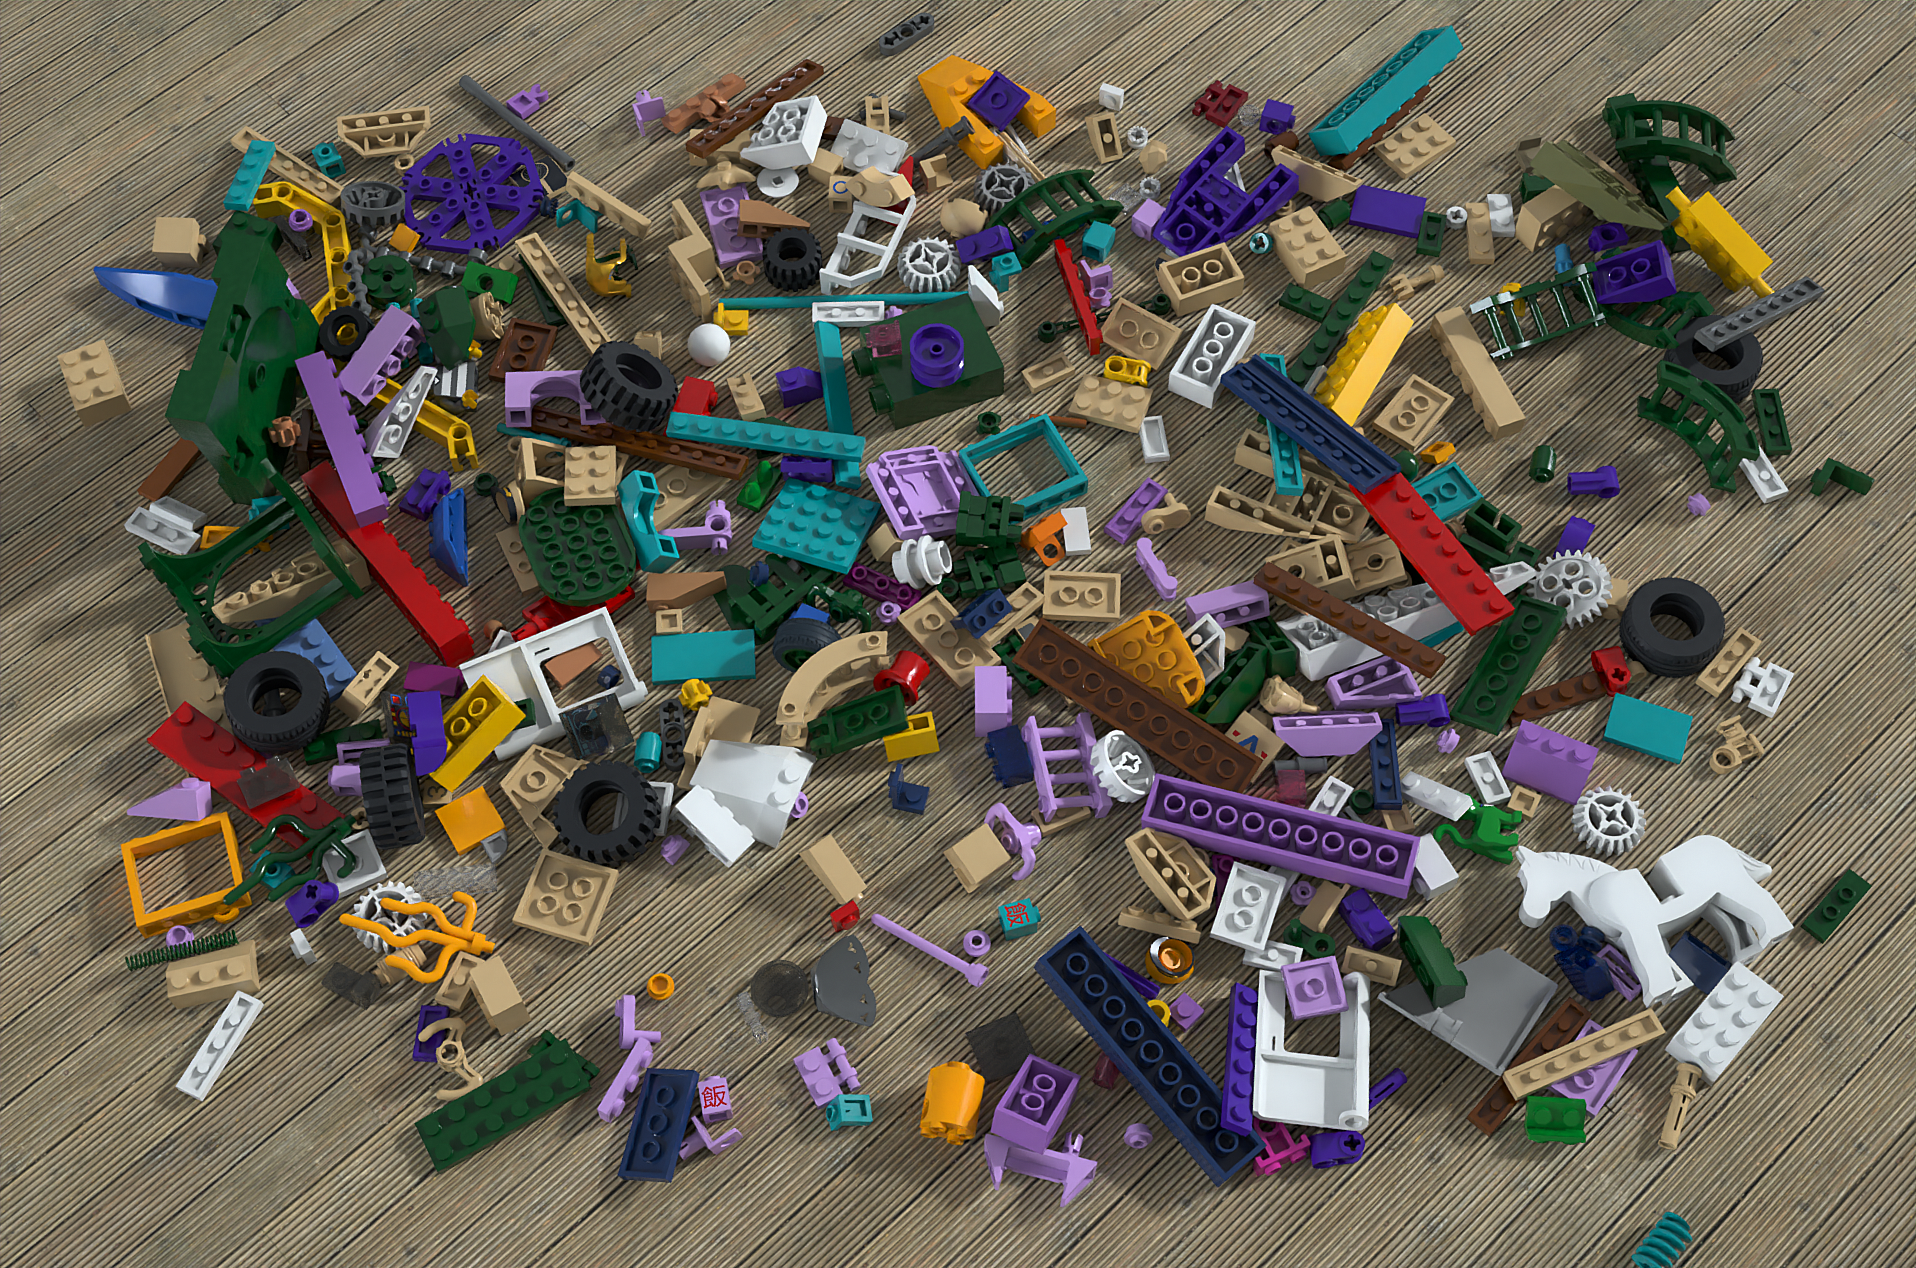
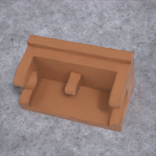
[544,642,603,690]

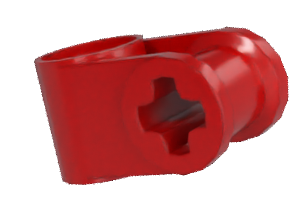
[1591,646,1631,697]

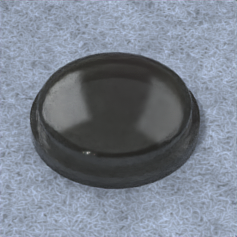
[751,960,809,1018]

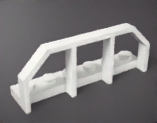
[819,167,916,295]

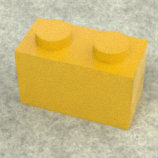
[883,711,940,762]

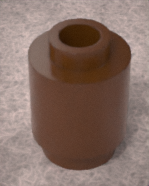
[1264,131,1299,161]

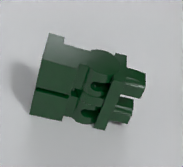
[955,491,1024,549]
[952,542,1027,599]

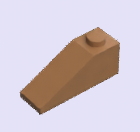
[737,199,810,239]
[646,571,727,613]

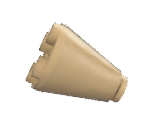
[470,292,506,340]

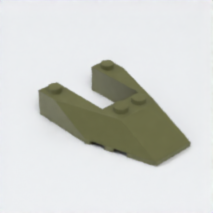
[1529,140,1672,231]

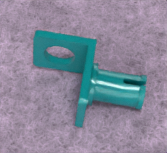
[556,199,603,234]

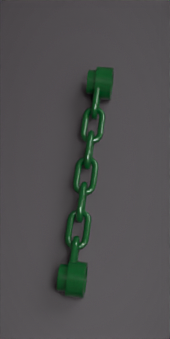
[1038,294,1171,343]

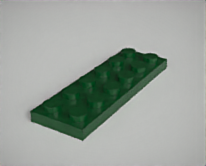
[1449,594,1567,736]
[414,1038,592,1174]

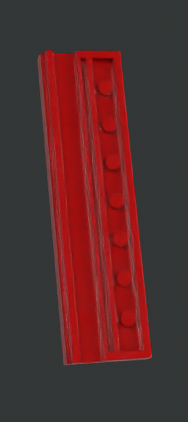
[1348,472,1515,637]
[146,701,346,861]

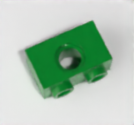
[461,261,519,305]

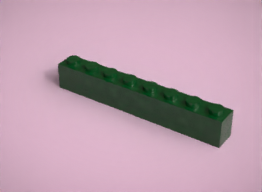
[1602,93,1692,254]

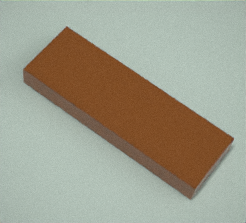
[137,438,202,502]

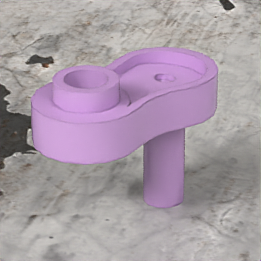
[615,994,661,1050]

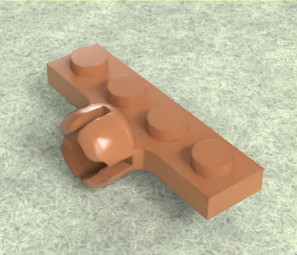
[661,72,747,134]

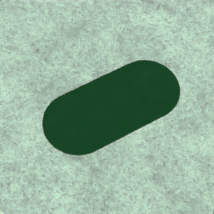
[713,565,777,646]

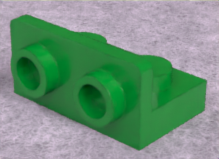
[1524,1096,1587,1145]

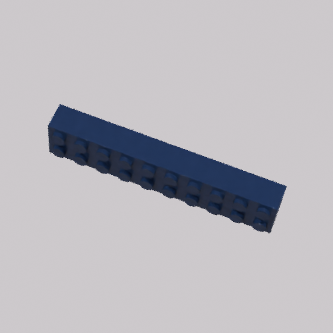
[1034,925,1267,1188]

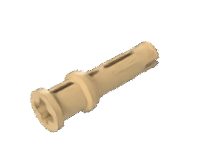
[1658,1063,1703,1150]

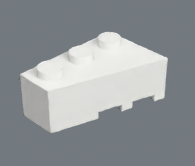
[669,784,755,868]

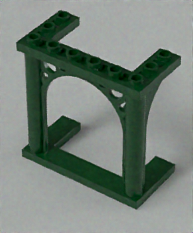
[137,458,364,680]

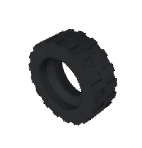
[319,306,375,362]

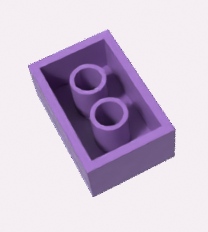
[990,1054,1081,1155]

